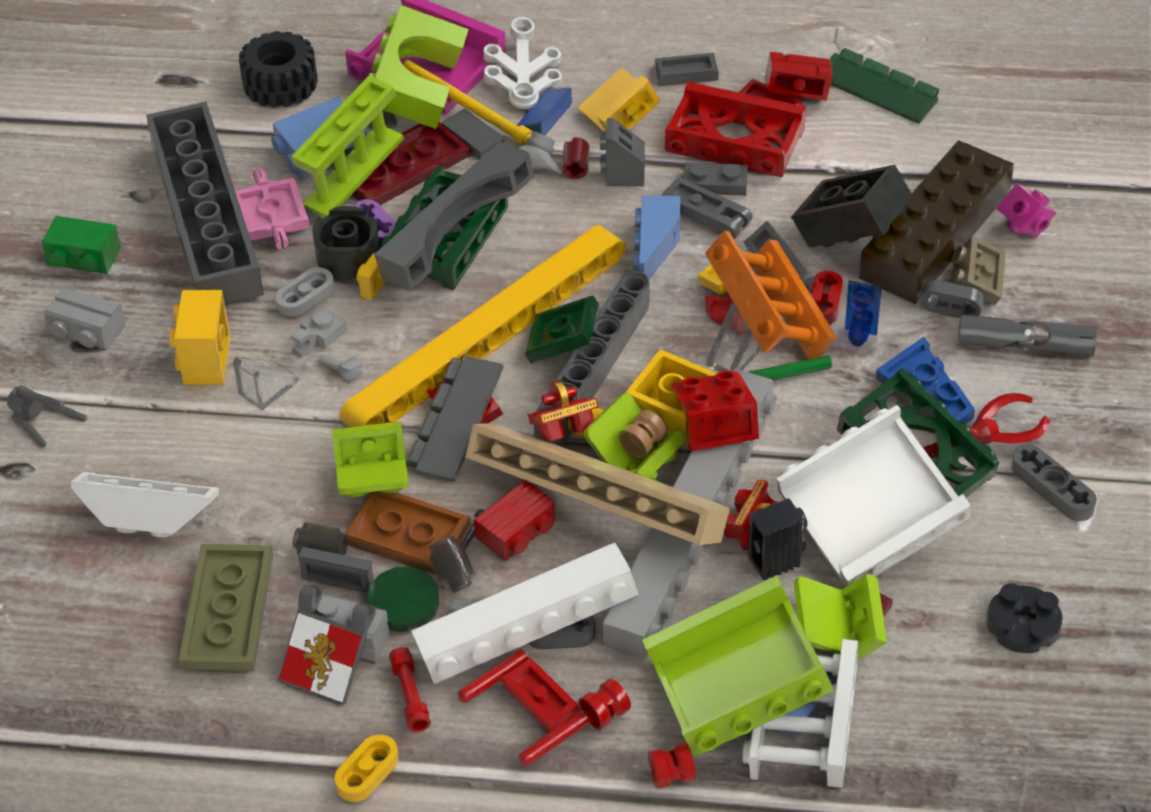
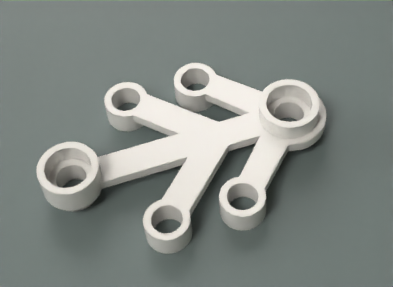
[483,17,562,109]

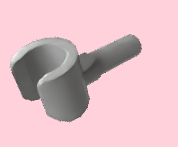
[319,355,363,382]

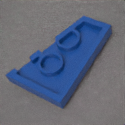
[876,337,975,424]

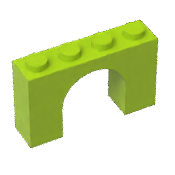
[369,5,469,129]

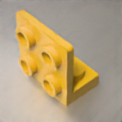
[578,68,661,131]

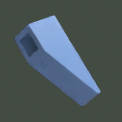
[633,195,680,280]

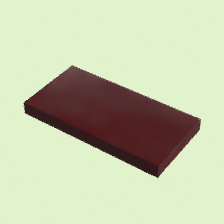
[352,122,470,205]

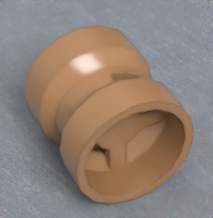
[618,410,667,458]

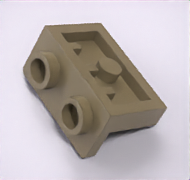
[949,236,1006,305]

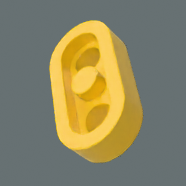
[334,734,399,802]

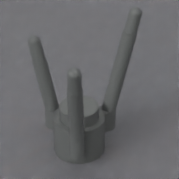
[7,385,87,447]

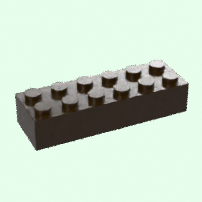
[859,140,1014,304]

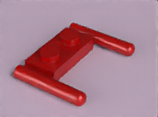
[458,649,591,766]

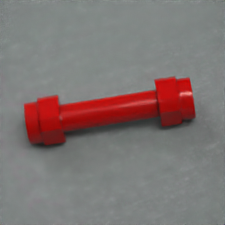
[389,647,431,732]

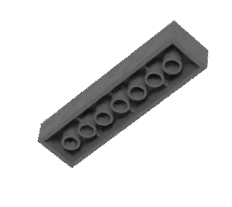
[146,102,264,304]

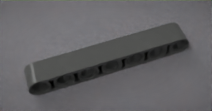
[534,271,650,447]

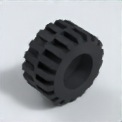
[239,31,318,108]

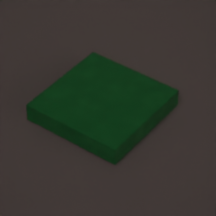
[525,295,599,363]

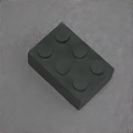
[791,164,913,248]

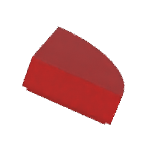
[705,295,737,329]

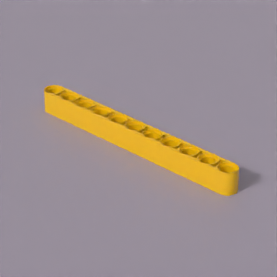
[339,225,626,427]

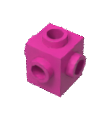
[997,183,1056,238]

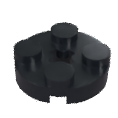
[987,583,1062,653]

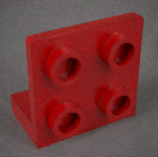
[672,370,760,452]

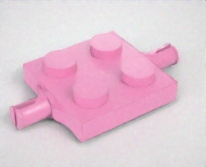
[235,169,309,249]

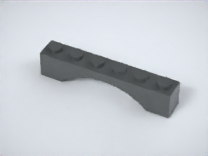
[374,141,534,291]

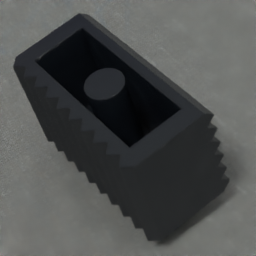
[747,498,808,580]

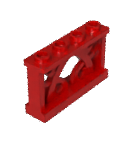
[665,81,806,177]

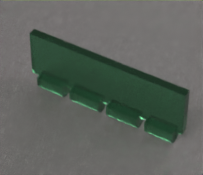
[829,48,939,124]

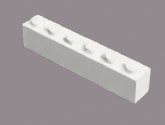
[412,542,639,684]

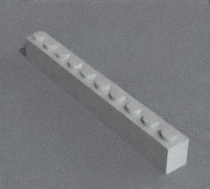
[603,369,777,659]

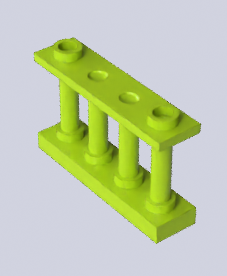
[291,76,404,218]

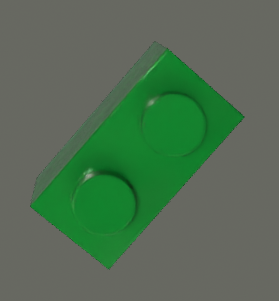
[42,216,121,274]

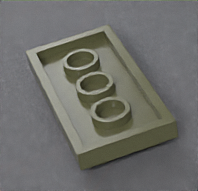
[178,544,274,671]

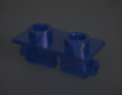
[845,280,882,347]

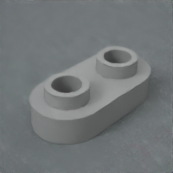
[275,268,334,317]

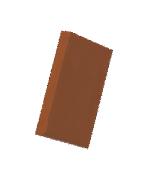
[343,491,471,576]

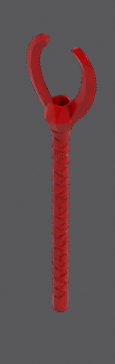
[922,393,1050,459]

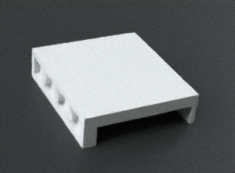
[776,405,971,587]

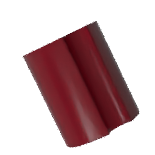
[562,137,589,179]

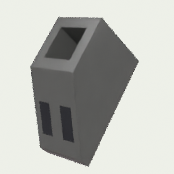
[600,118,645,186]

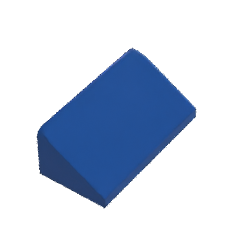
[517,87,572,136]

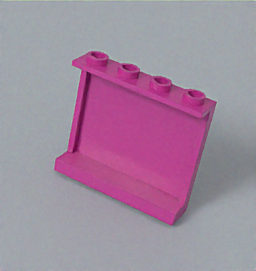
[345,0,506,115]

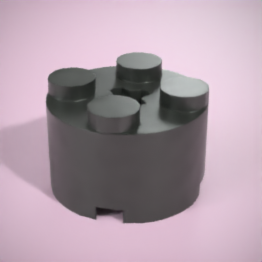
[312,206,380,279]

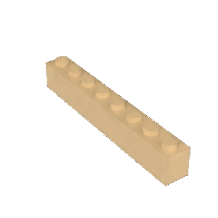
[465,423,730,545]

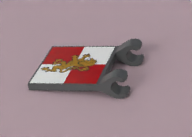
[277,585,376,704]

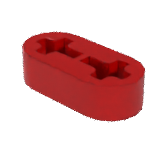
[811,271,843,325]

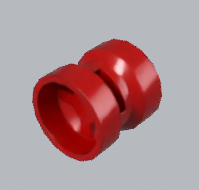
[578,678,631,730]
[648,743,696,789]

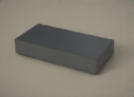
[655,53,719,86]
[441,108,505,159]
[298,547,374,592]

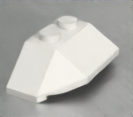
[71,472,219,537]

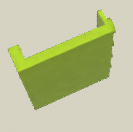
[642,575,834,757]

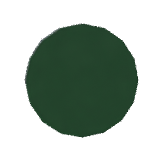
[367,566,440,632]

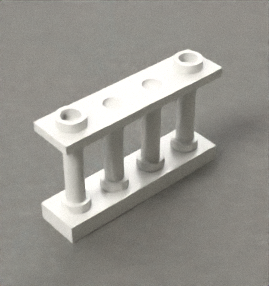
[743,639,858,788]

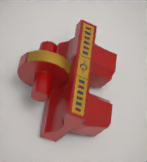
[527,380,599,441]
[724,480,777,551]

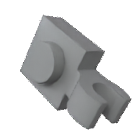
[291,306,348,357]

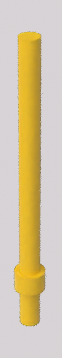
[403,60,533,146]

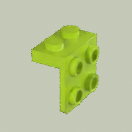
[584,393,687,480]
[332,422,409,497]
[794,574,887,660]

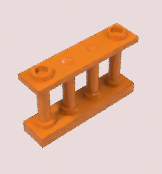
[705,230,838,359]

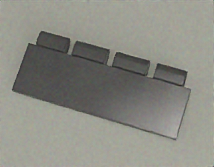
[406,356,504,482]

